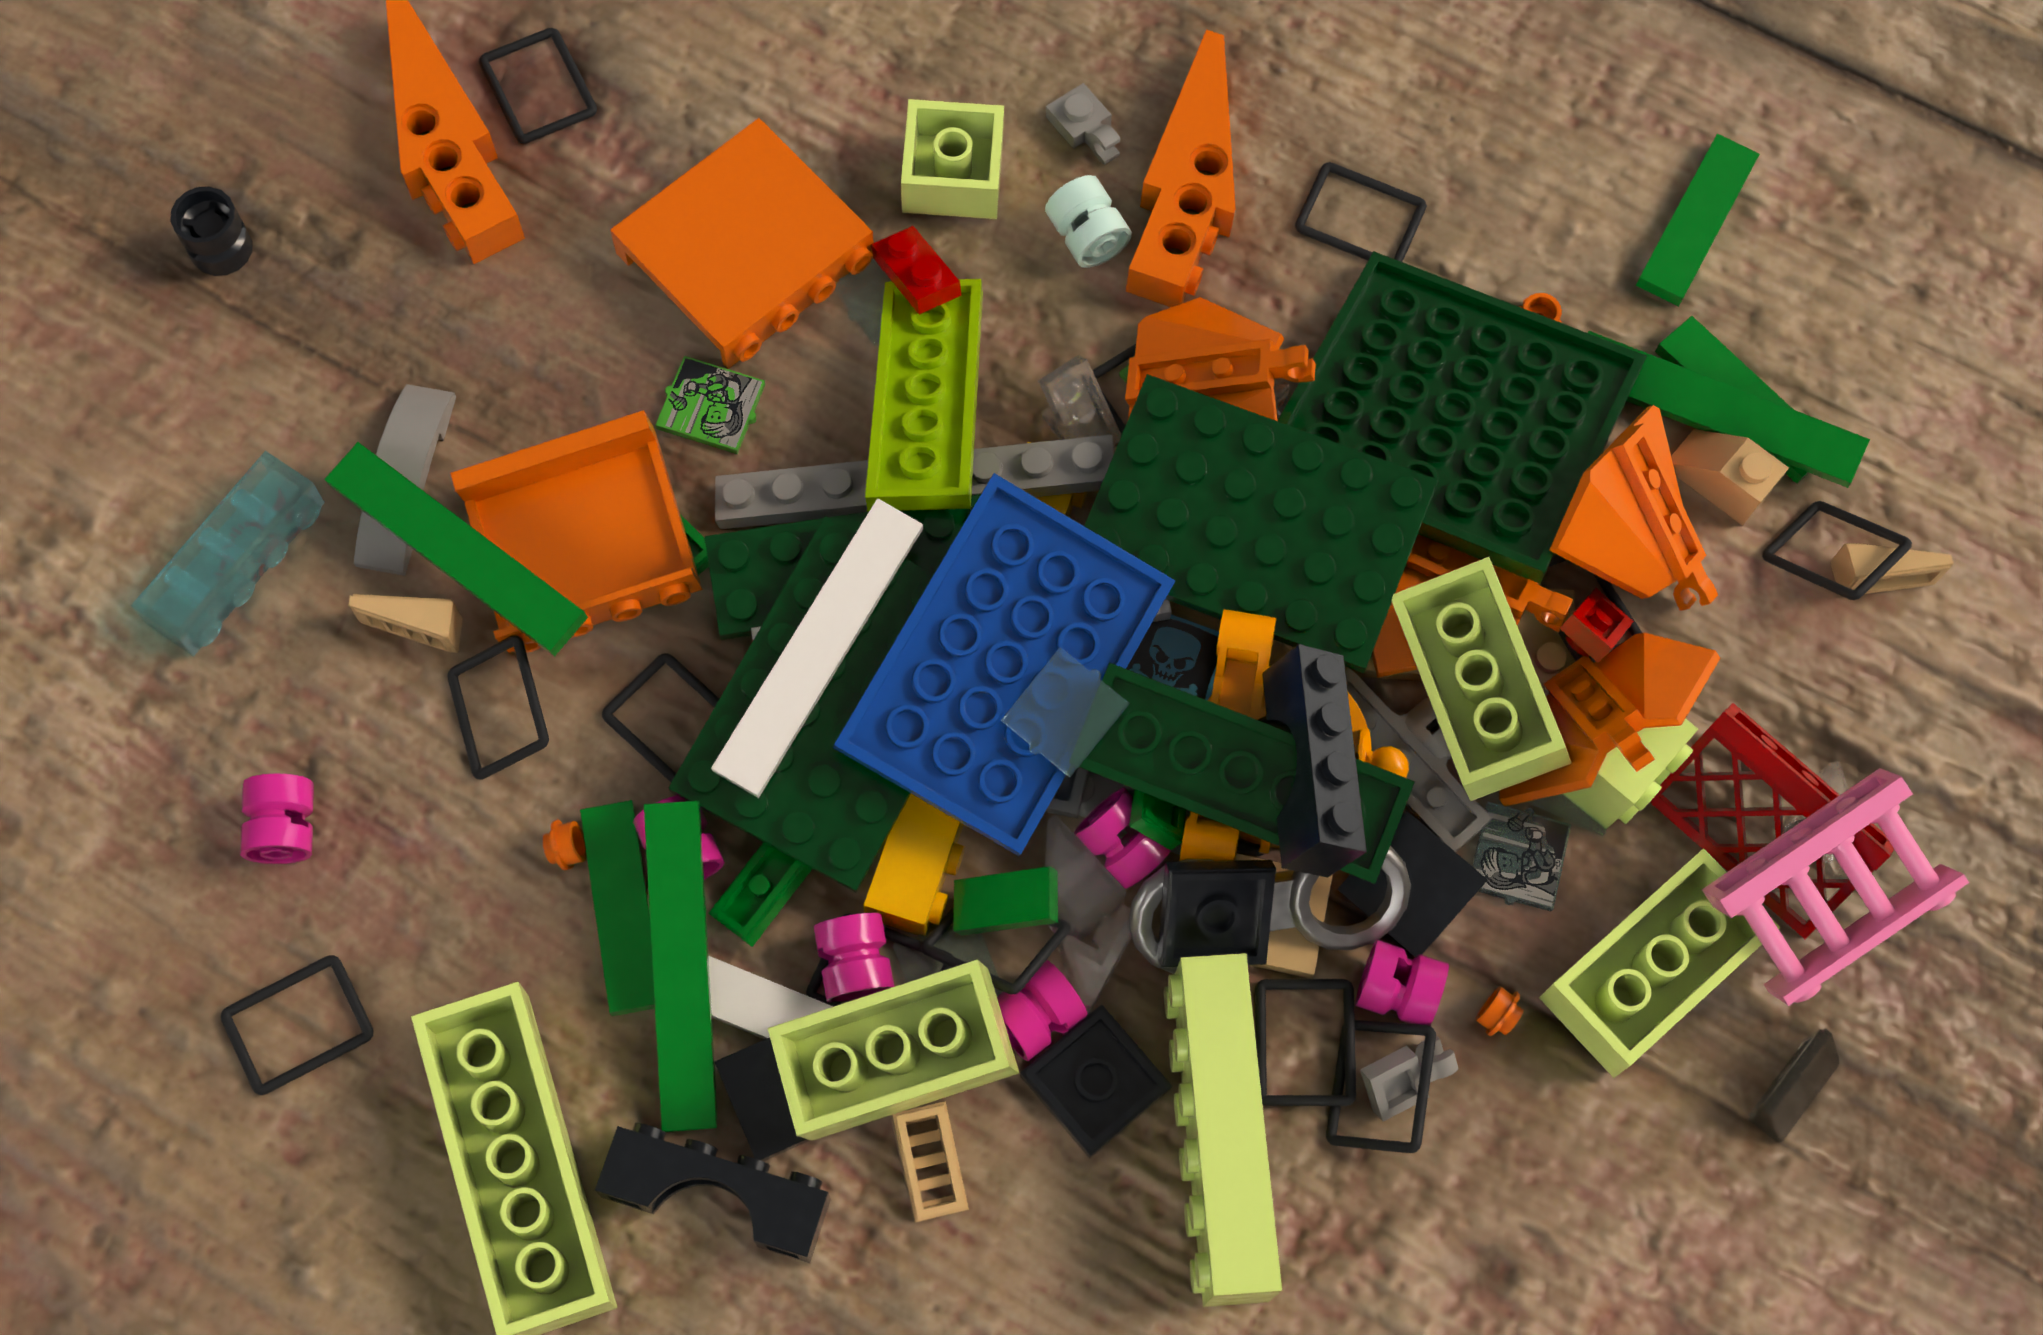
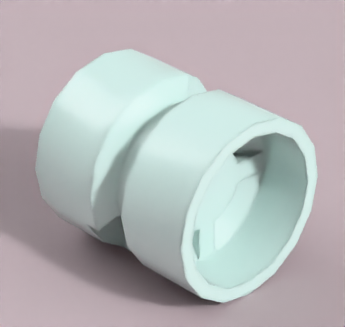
[1045,175,1132,268]

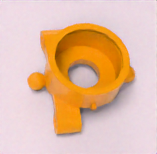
[1179,609,1409,861]

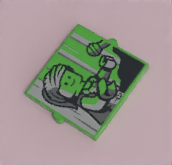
[655,356,765,454]

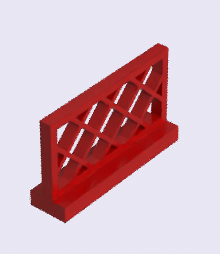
[1650,703,1894,939]

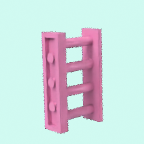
[1702,768,1969,1006]

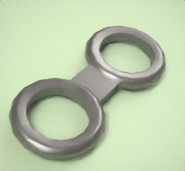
[1128,846,1411,974]

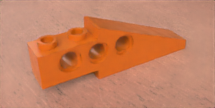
[386,0,525,264]
[1126,29,1236,307]

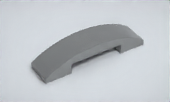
[354,384,456,576]

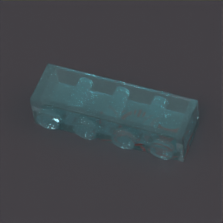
[131,450,325,657]

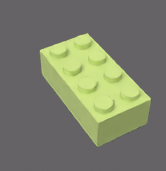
[1392,557,1572,801]
[1539,848,1781,1078]
[767,959,1019,1141]

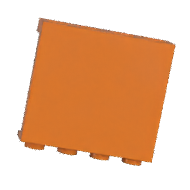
[610,118,874,369]
[450,410,703,653]

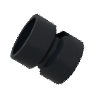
[170,186,253,276]

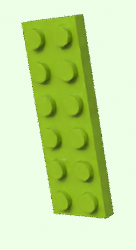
[865,279,983,511]

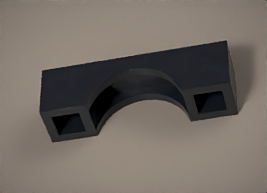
[1262,644,1367,878]
[595,1123,831,1263]

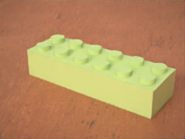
[1164,953,1282,1307]
[411,982,618,1335]

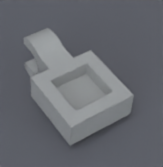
[1046,83,1120,165]
[1360,1036,1459,1122]

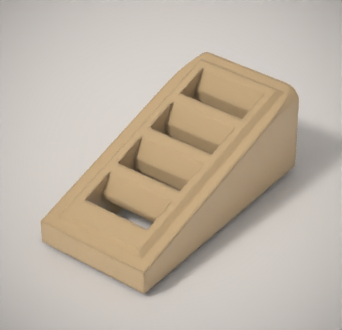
[1831,544,1954,596]
[349,594,463,653]
[891,1099,969,1222]

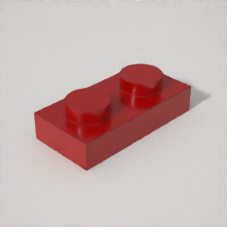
[871,226,962,315]
[1560,588,1634,663]

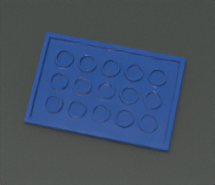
[832,473,1175,856]

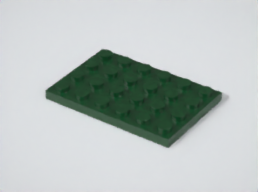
[1084,374,1438,673]
[668,516,934,893]

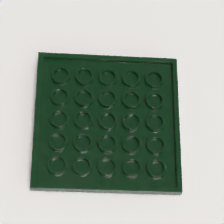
[1278,251,1647,584]

